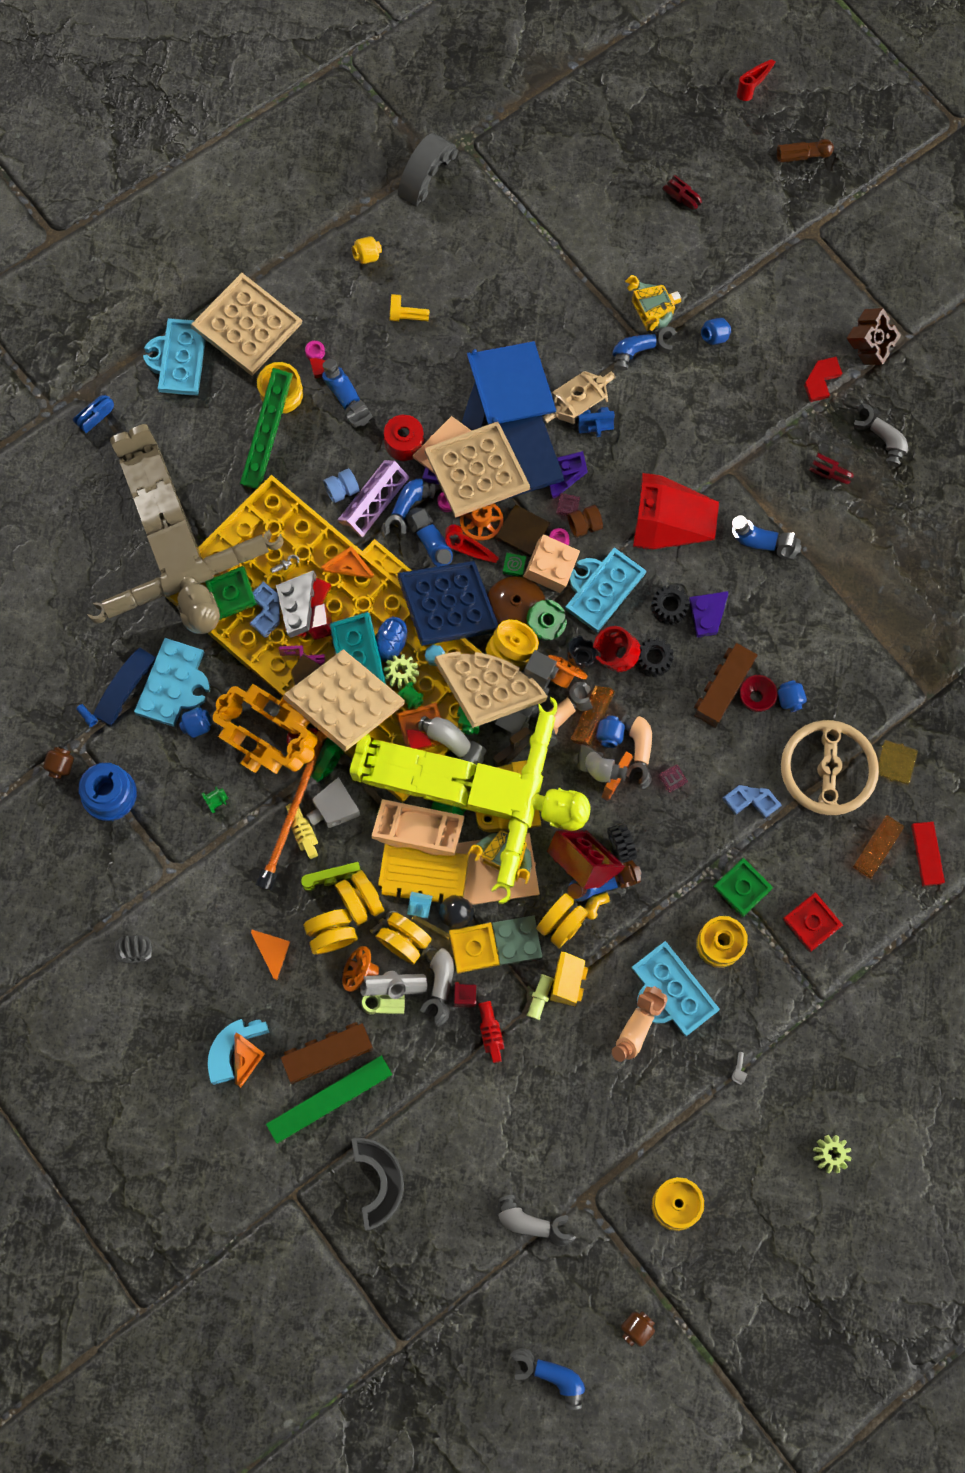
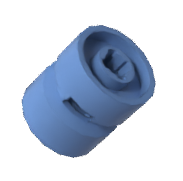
[323,468,360,503]

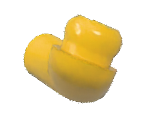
[584,892,610,920]

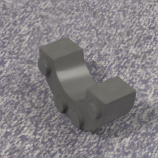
[398,133,458,206]
[495,650,559,734]
[352,1138,404,1231]

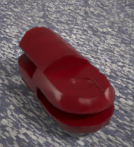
[662,175,702,210]
[809,453,854,484]

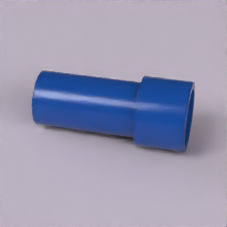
[76,704,98,727]

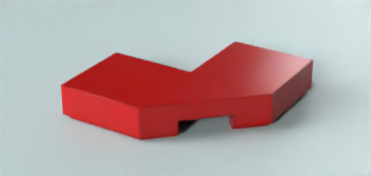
[804,357,842,402]

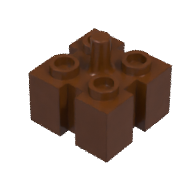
[846,308,901,365]

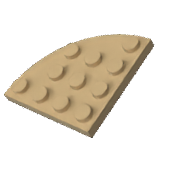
[434,652,547,728]

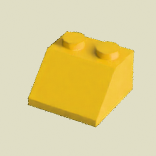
[550,951,588,1006]

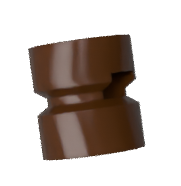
[567,505,603,538]

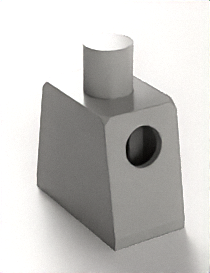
[306,777,360,828]

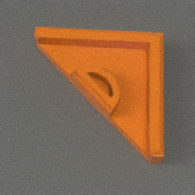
[321,546,374,578]
[251,930,290,980]
[234,1032,265,1088]

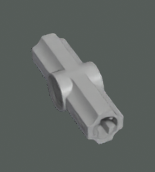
[360,971,427,999]

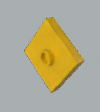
[449,922,500,974]

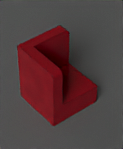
[309,604,332,640]
[454,982,476,1008]

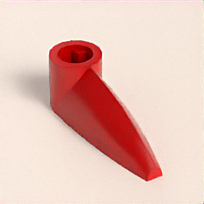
[736,59,776,101]
[445,524,499,563]

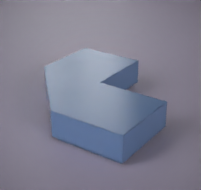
[250,581,280,638]
[722,785,782,819]

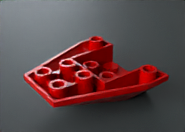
[633,473,719,550]

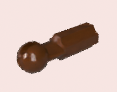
[777,139,834,163]

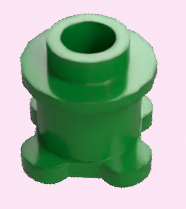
[398,682,424,710]
[201,786,229,813]

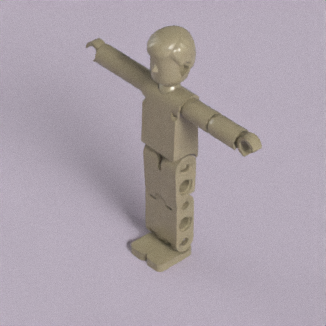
[87,424,284,634]

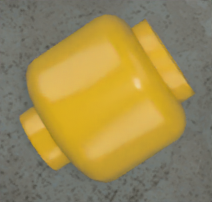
[352,236,382,264]

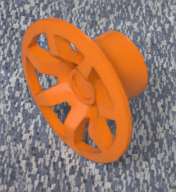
[460,503,503,540]
[548,655,588,688]
[342,946,379,992]

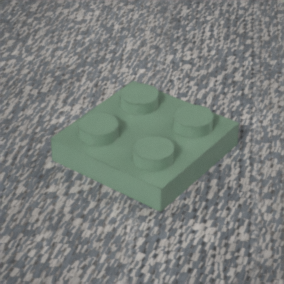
[492,915,542,966]

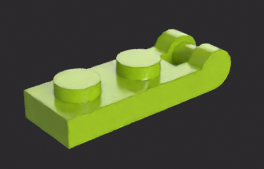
[301,862,360,891]

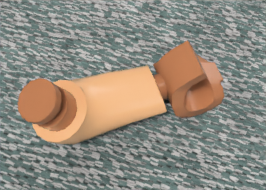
[612,986,667,1062]

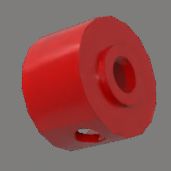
[384,414,424,461]
[593,626,640,672]

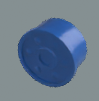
[79,763,137,821]

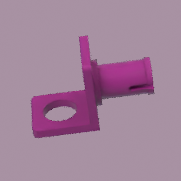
[279,645,325,666]

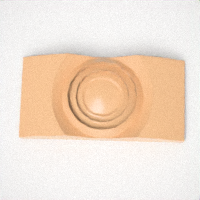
[372,799,464,855]

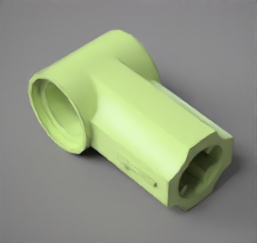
[361,995,405,1014]

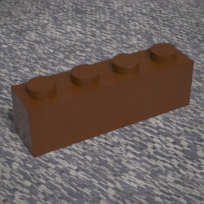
[694,643,758,728]
[280,1022,373,1084]

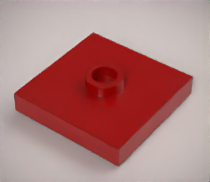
[782,892,843,952]

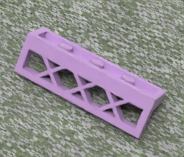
[338,460,409,537]

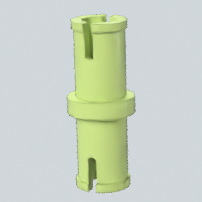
[527,974,554,1020]

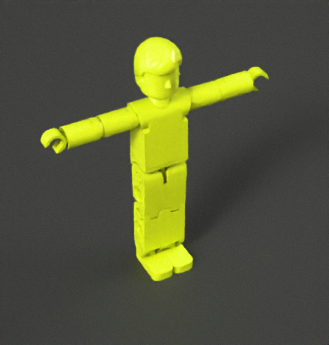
[350,697,590,904]

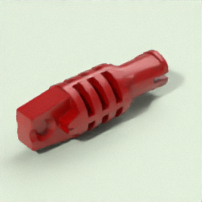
[479,1001,505,1063]

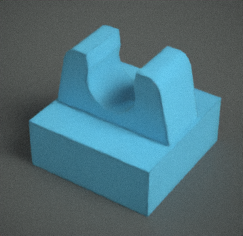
[407,892,433,919]

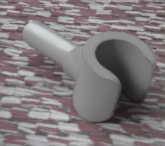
[732,1052,747,1085]

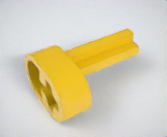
[389,294,429,322]

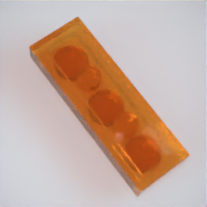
[570,686,615,746]
[853,815,905,879]

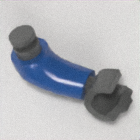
[381,479,435,538]
[405,507,453,567]
[732,516,801,560]

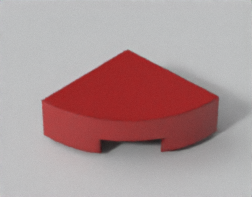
[310,358,325,379]
[406,729,432,750]

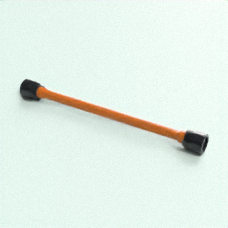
[255,727,327,891]

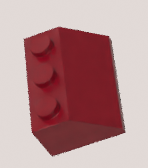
[547,830,625,889]

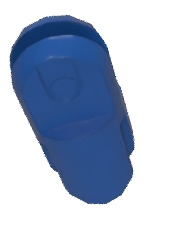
[73,395,114,434]

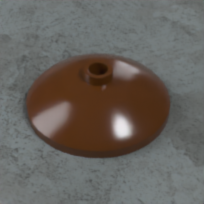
[487,576,546,626]

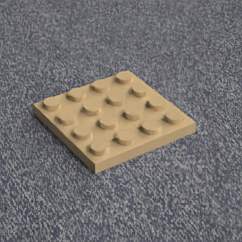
[191,273,302,376]
[424,421,530,518]
[283,649,405,752]

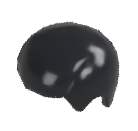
[567,635,598,668]
[439,895,474,929]

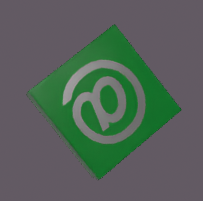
[503,553,526,577]

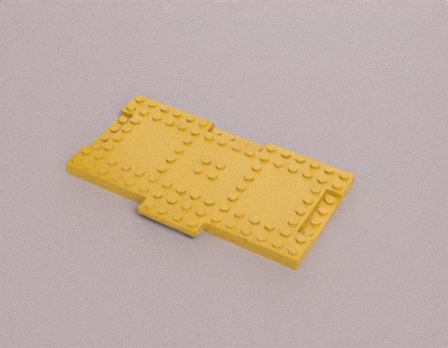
[165,475,484,803]

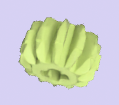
[384,654,419,690]
[813,1135,852,1173]

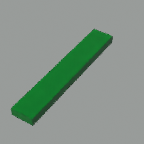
[240,368,293,489]
[266,1055,393,1144]

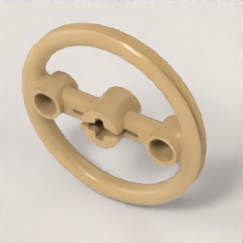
[781,720,879,815]

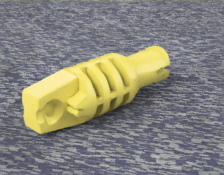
[286,803,318,859]

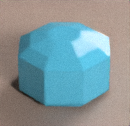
[425,645,445,666]

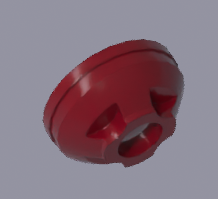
[739,675,777,712]

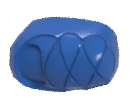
[375,617,408,663]

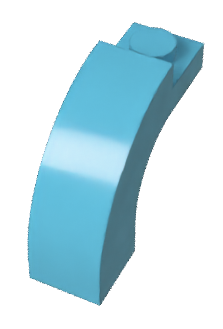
[208,1019,269,1085]

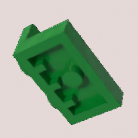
[312,738,344,782]

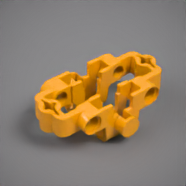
[213,684,317,774]

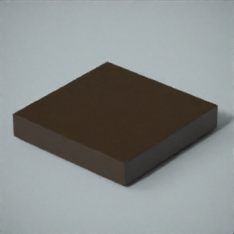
[496,504,550,557]

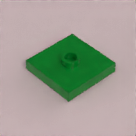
[205,566,257,620]
[713,858,773,918]

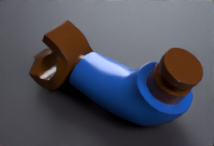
[567,860,641,901]

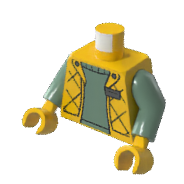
[625,275,681,331]
[467,830,532,884]

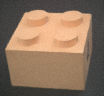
[524,534,580,593]

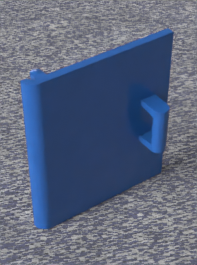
[467,341,556,424]

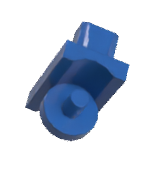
[578,407,615,437]

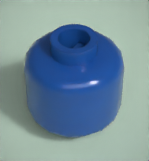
[701,318,731,345]
[777,680,807,712]
[180,707,213,738]
[596,716,625,748]

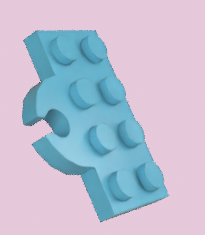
[143,318,206,396]
[565,548,646,633]
[134,638,210,727]
[631,941,720,1037]

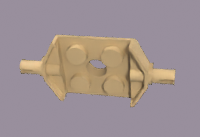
[542,371,616,424]

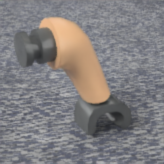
[535,682,593,747]
[621,714,652,789]

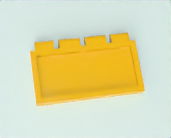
[378,844,469,902]

